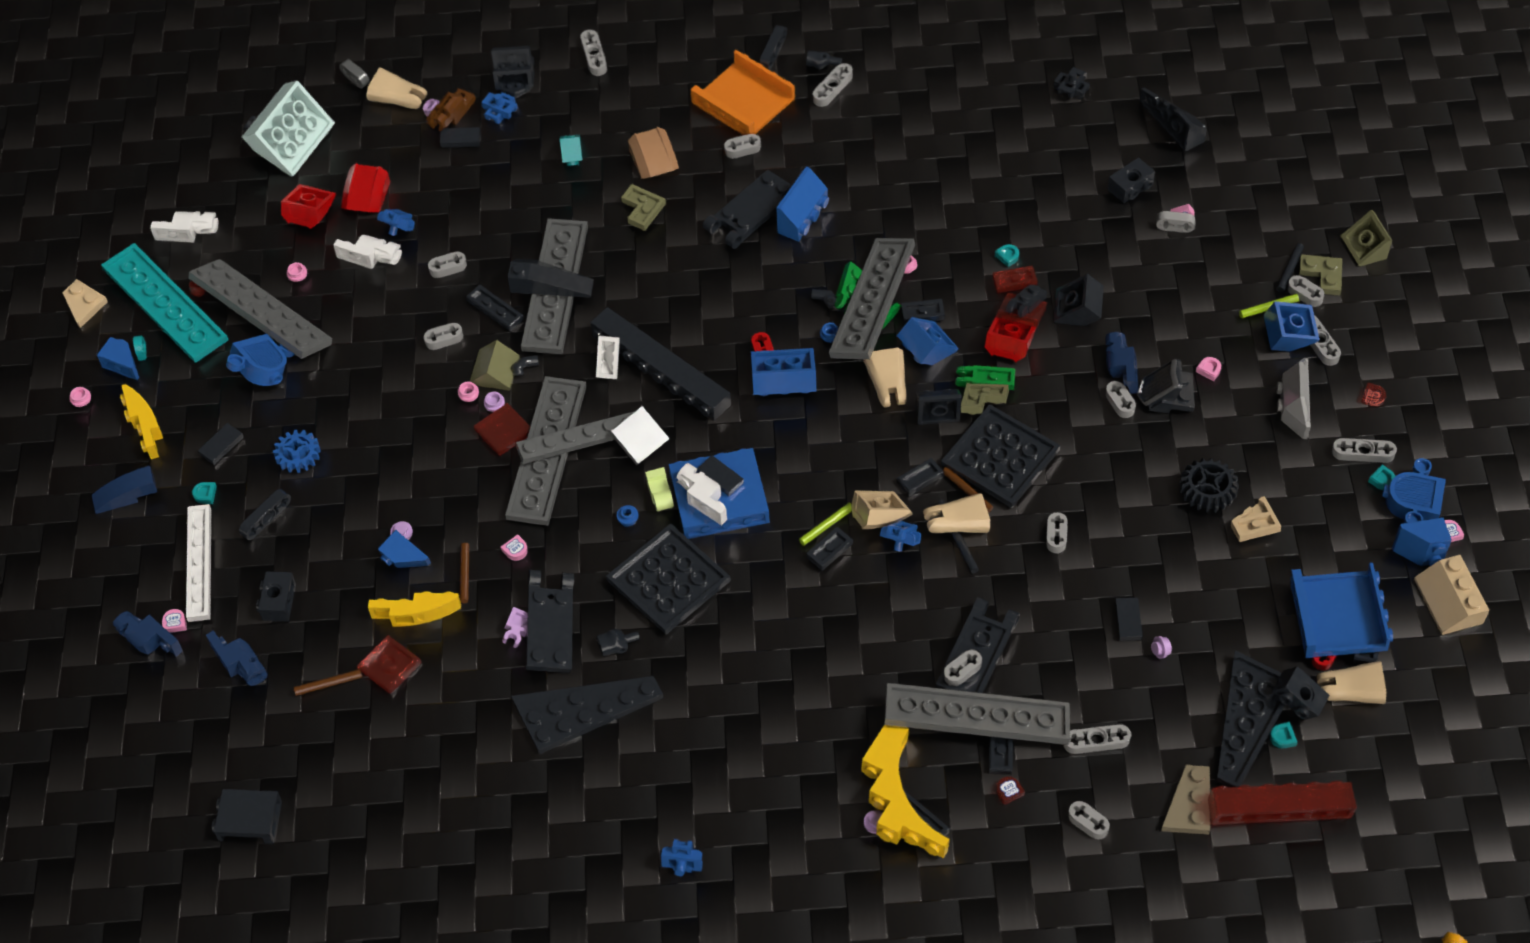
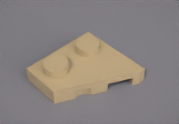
[63,279,108,328]
[1231,496,1281,542]

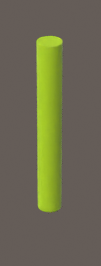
[1239,294,1299,318]
[799,503,852,546]

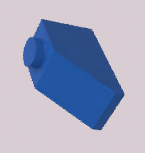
[97,337,139,380]
[378,530,431,568]

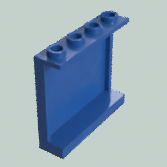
[669,448,770,539]
[1290,563,1393,658]

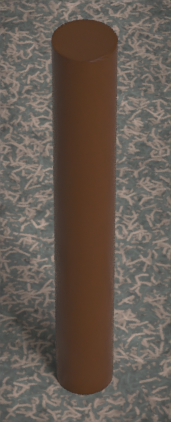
[943,467,993,513]
[460,543,469,603]
[294,669,362,696]

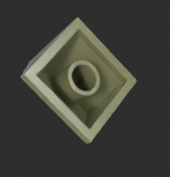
[1341,210,1392,266]
[470,340,520,390]

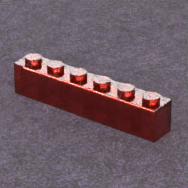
[1207,781,1357,825]

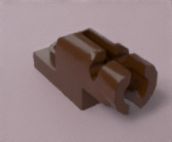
[426,88,476,131]

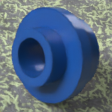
[820,323,839,342]
[617,505,639,526]

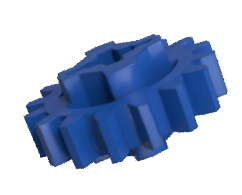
[273,430,321,473]

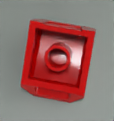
[341,163,390,212]
[281,184,336,229]
[985,313,1037,362]

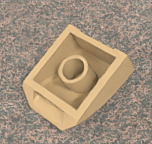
[851,491,913,529]

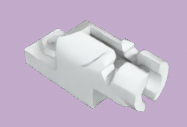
[150,211,218,242]
[334,235,402,269]
[676,463,727,526]

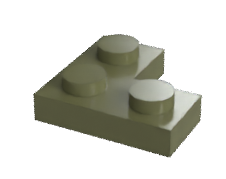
[621,184,666,231]
[1299,254,1342,295]
[961,383,1009,415]

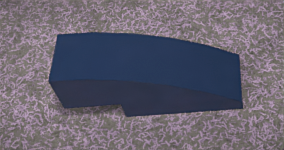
[92,466,157,514]

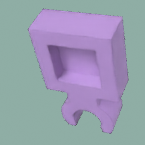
[502,607,527,648]

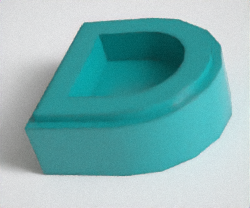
[995,244,1019,267]
[133,335,147,361]
[1368,464,1396,490]
[192,482,217,504]
[1270,722,1297,749]

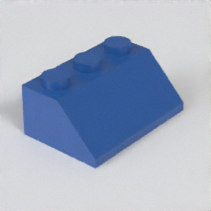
[777,167,829,242]
[751,348,816,396]

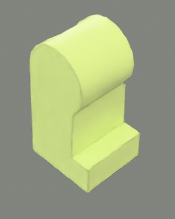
[645,467,674,511]

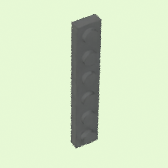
[516,411,635,464]

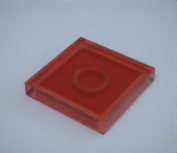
[997,293,1047,327]
[474,403,530,456]
[357,635,421,694]

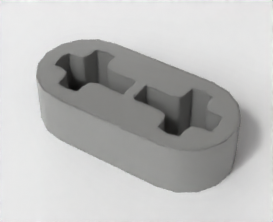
[724,134,761,158]
[1156,211,1195,233]
[428,252,467,278]
[1287,276,1324,307]
[424,323,463,350]
[1106,381,1136,418]
[1046,512,1067,553]
[944,650,982,686]
[1068,801,1109,839]

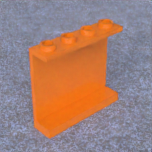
[691,50,795,135]

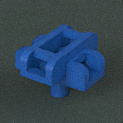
[482,92,517,124]
[377,209,415,236]
[880,521,921,551]
[661,839,702,876]

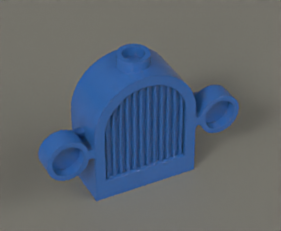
[226,334,295,386]
[1382,458,1446,523]

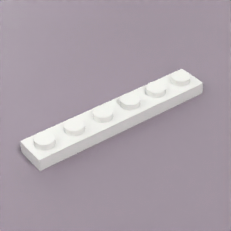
[186,504,211,622]

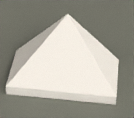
[596,336,620,379]

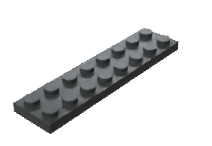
[521,219,588,354]
[829,238,915,359]
[189,259,332,359]
[505,376,586,526]
[884,683,1070,745]

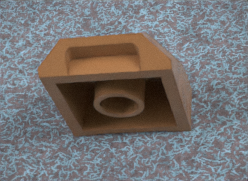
[628,127,679,179]

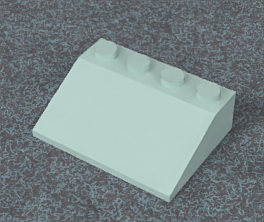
[242,81,335,177]

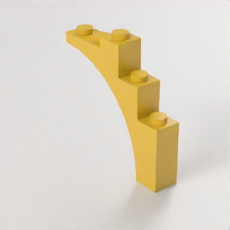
[861,725,949,858]

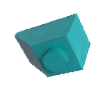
[560,135,582,165]

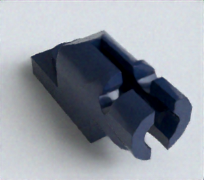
[1105,332,1138,394]
[113,611,183,657]
[206,630,268,686]

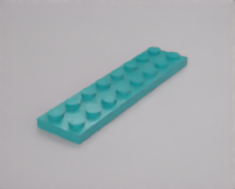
[101,243,228,363]

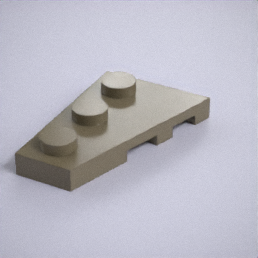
[1161,765,1210,835]

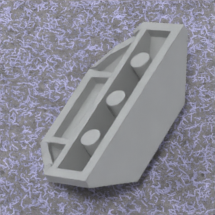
[1277,358,1311,439]

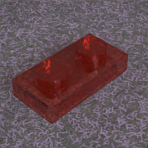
[993,266,1038,293]

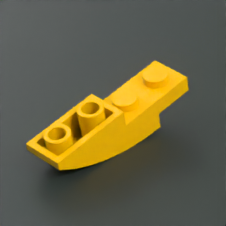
[120,384,163,459]
[368,591,461,627]

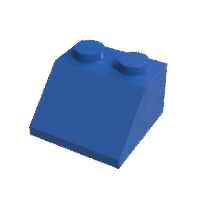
[1263,301,1320,352]
[897,317,959,365]
[1392,518,1452,566]

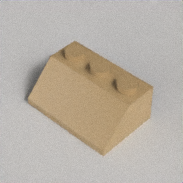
[1414,555,1489,635]

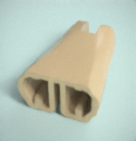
[367,68,427,109]
[863,348,906,407]
[923,493,990,533]
[1317,661,1386,704]

